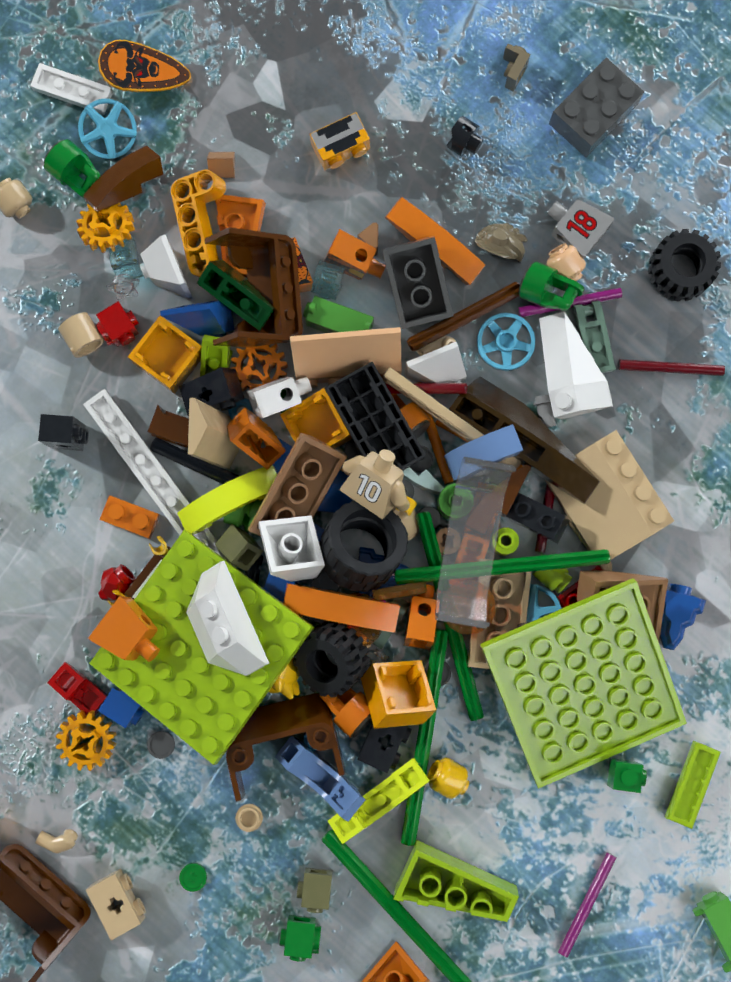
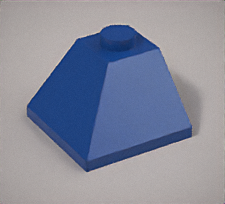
[160,300,235,337]

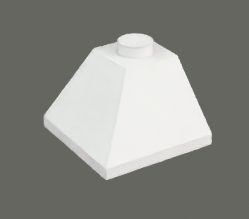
[139,234,192,299]
[405,342,467,383]
[258,515,325,582]

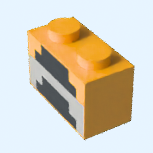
[310,112,370,170]

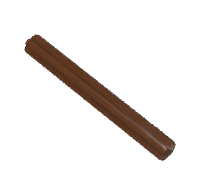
[407,282,520,352]

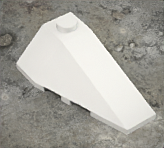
[539,311,613,419]

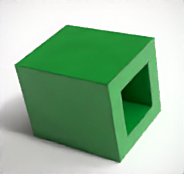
[607,758,647,793]

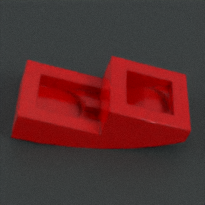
[47,662,108,716]

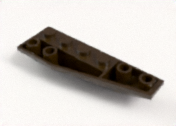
[449,376,600,505]

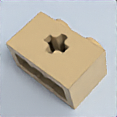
[86,868,146,940]

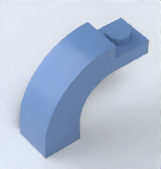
[444,424,523,481]
[275,735,366,822]

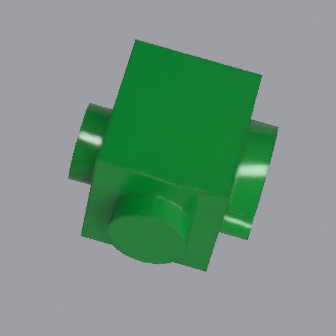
[280,915,321,962]

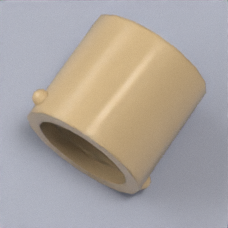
[58,312,104,358]

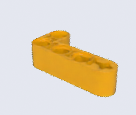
[171,169,226,277]

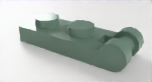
[573,301,616,374]

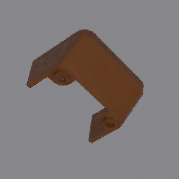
[205,227,303,347]
[226,693,345,801]
[0,844,91,982]

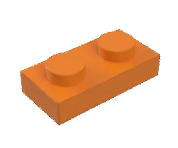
[99,495,160,539]

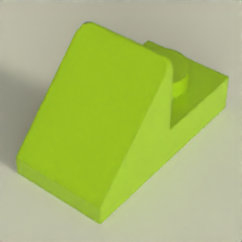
[200,335,233,377]

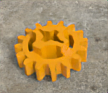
[76,203,135,253]
[56,710,117,771]

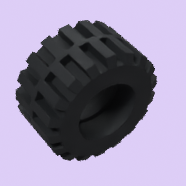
[648,229,721,301]
[293,621,369,698]

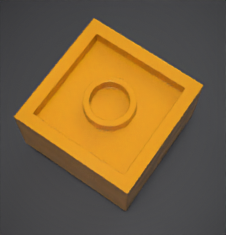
[128,315,202,394]
[280,388,353,449]
[361,660,436,729]

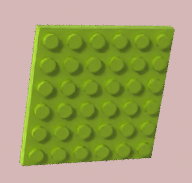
[89,530,314,765]
[480,578,687,789]

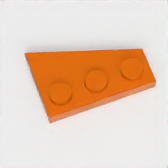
[215,195,266,277]

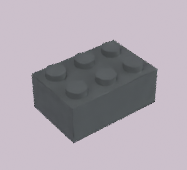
[549,57,644,157]
[382,236,453,329]

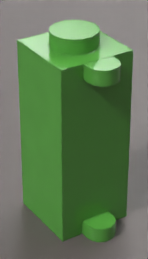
[303,296,374,333]
[692,891,731,973]

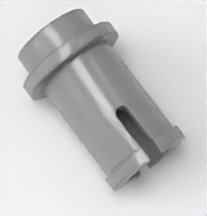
[533,395,556,427]

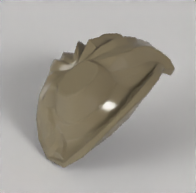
[474,223,528,262]

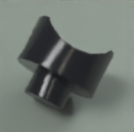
[446,116,484,157]

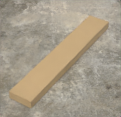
[382,367,521,471]

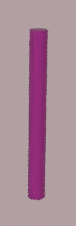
[518,288,623,317]
[558,852,617,958]

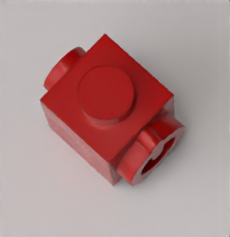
[95,301,139,347]

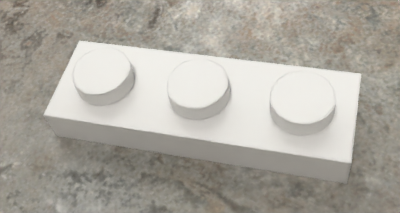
[30,63,113,115]

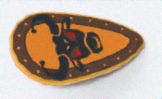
[98,40,191,92]

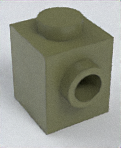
[215,524,264,571]
[297,868,333,913]

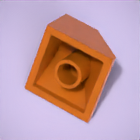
[362,942,430,982]

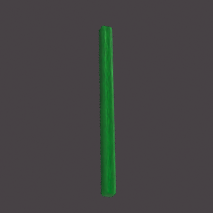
[416,511,484,721]
[394,549,610,584]
[401,629,448,846]
[322,829,472,982]

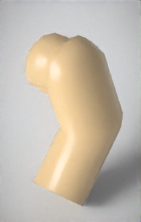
[417,335,456,356]
[35,829,78,853]

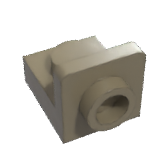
[503,44,531,92]

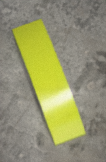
[177,465,278,535]
[328,758,430,844]

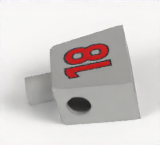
[547,200,614,259]

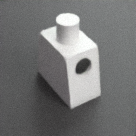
[246,377,312,418]

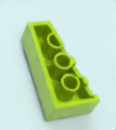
[393,840,519,922]

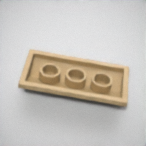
[188,398,240,469]
[468,559,532,669]

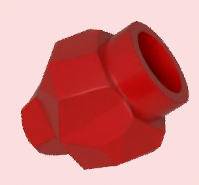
[98,564,135,601]

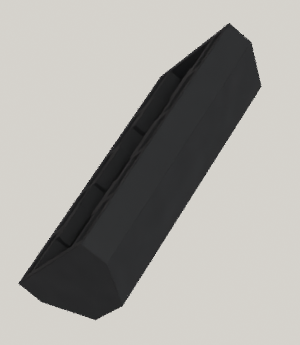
[325,362,426,471]

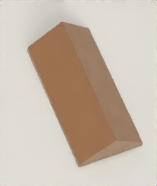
[248,433,347,536]

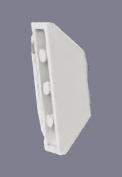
[186,561,269,676]

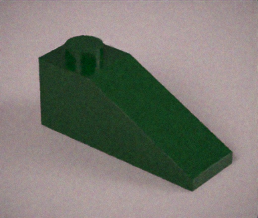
[197,260,275,331]

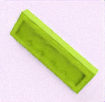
[664,741,721,829]

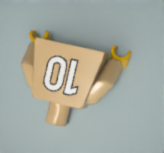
[340,449,417,519]

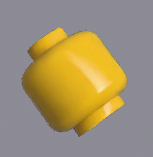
[427,758,469,799]

